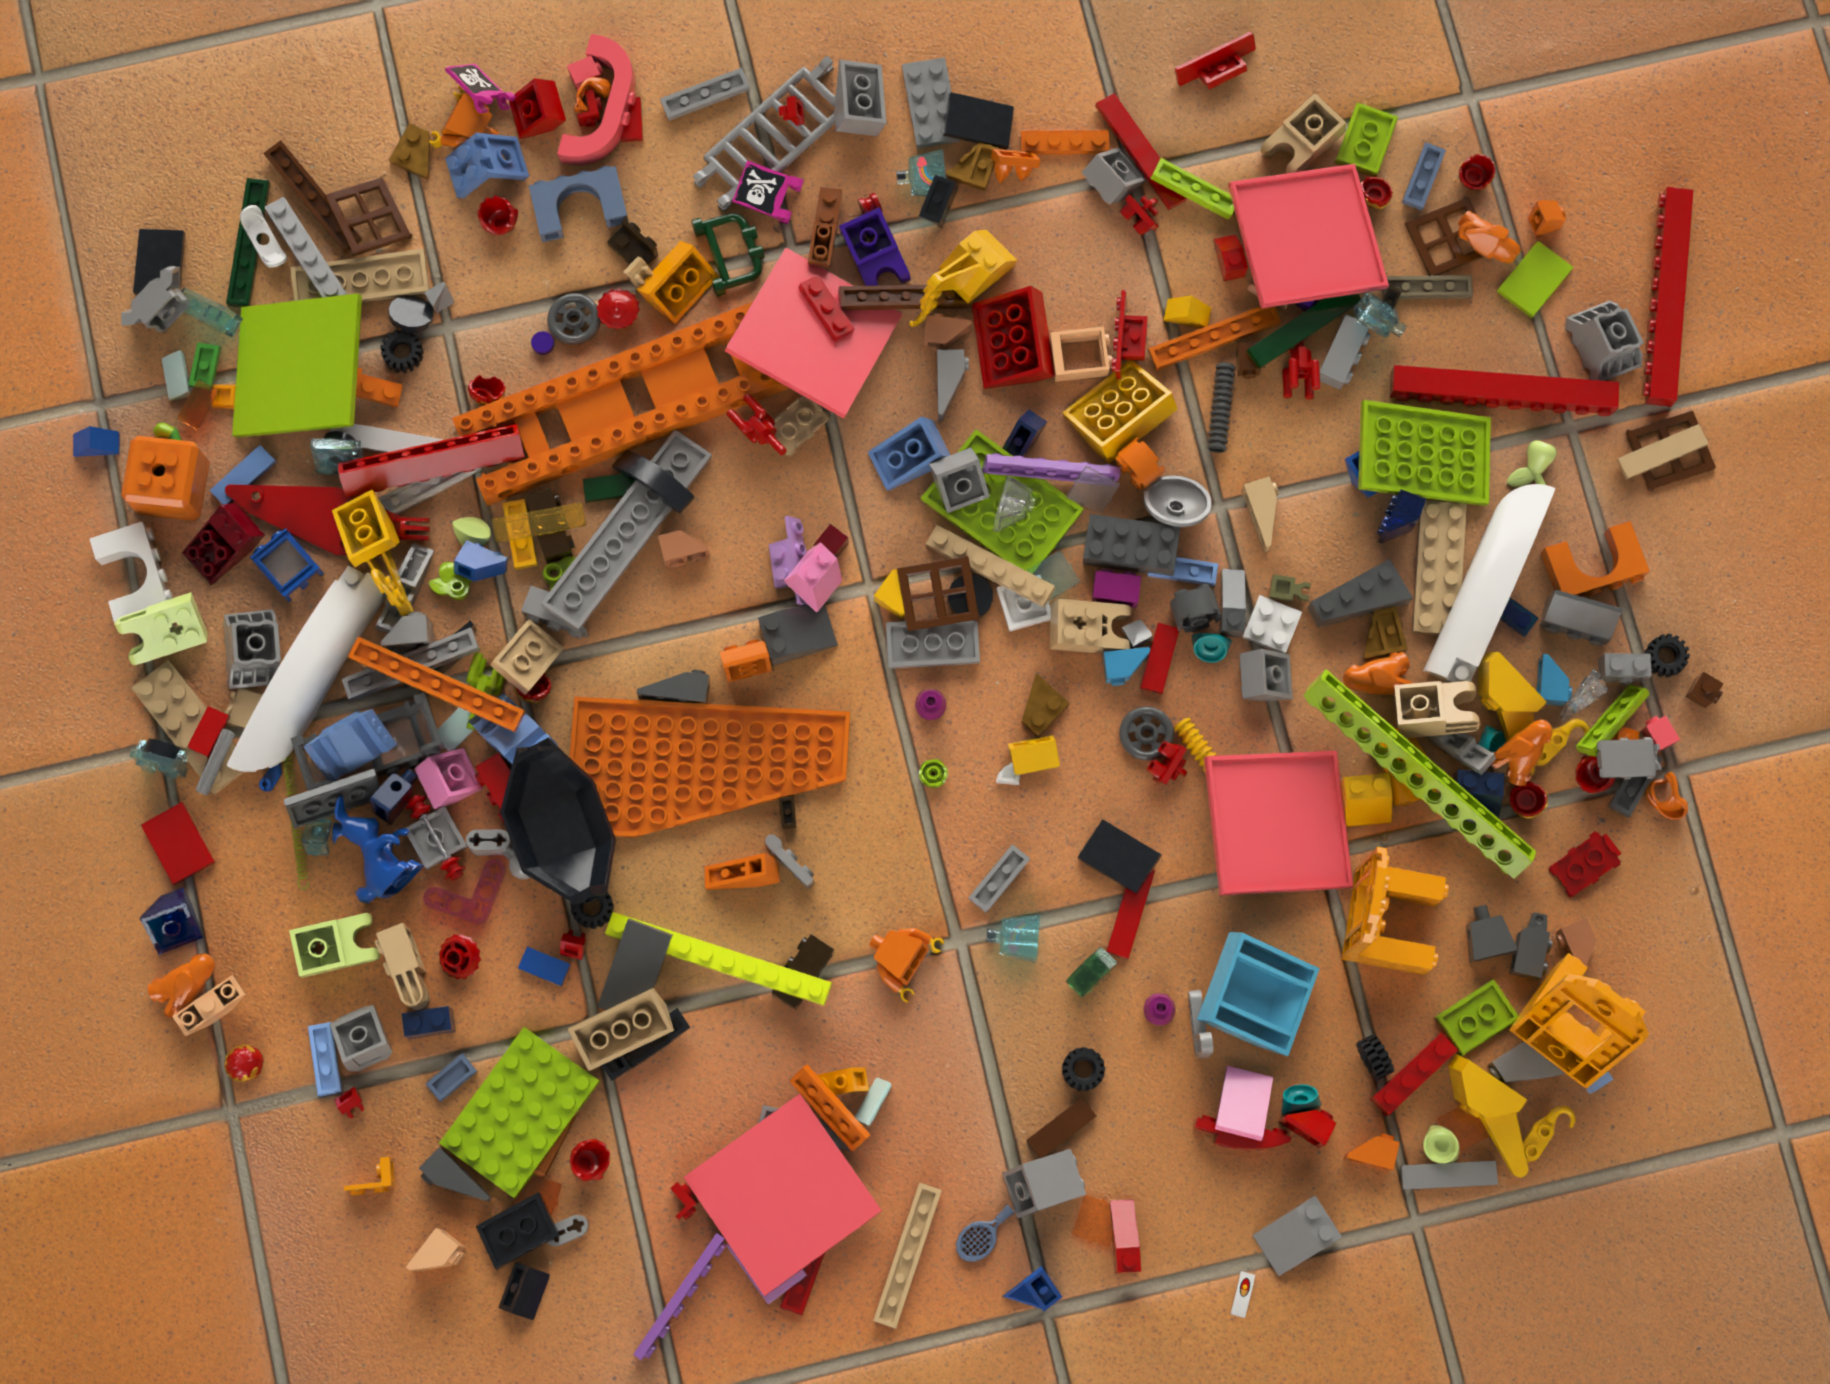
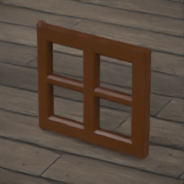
[325,177,413,257]
[1405,197,1483,276]
[1626,411,1716,491]
[897,555,979,632]

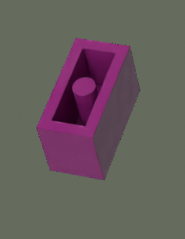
[1092,569,1141,608]

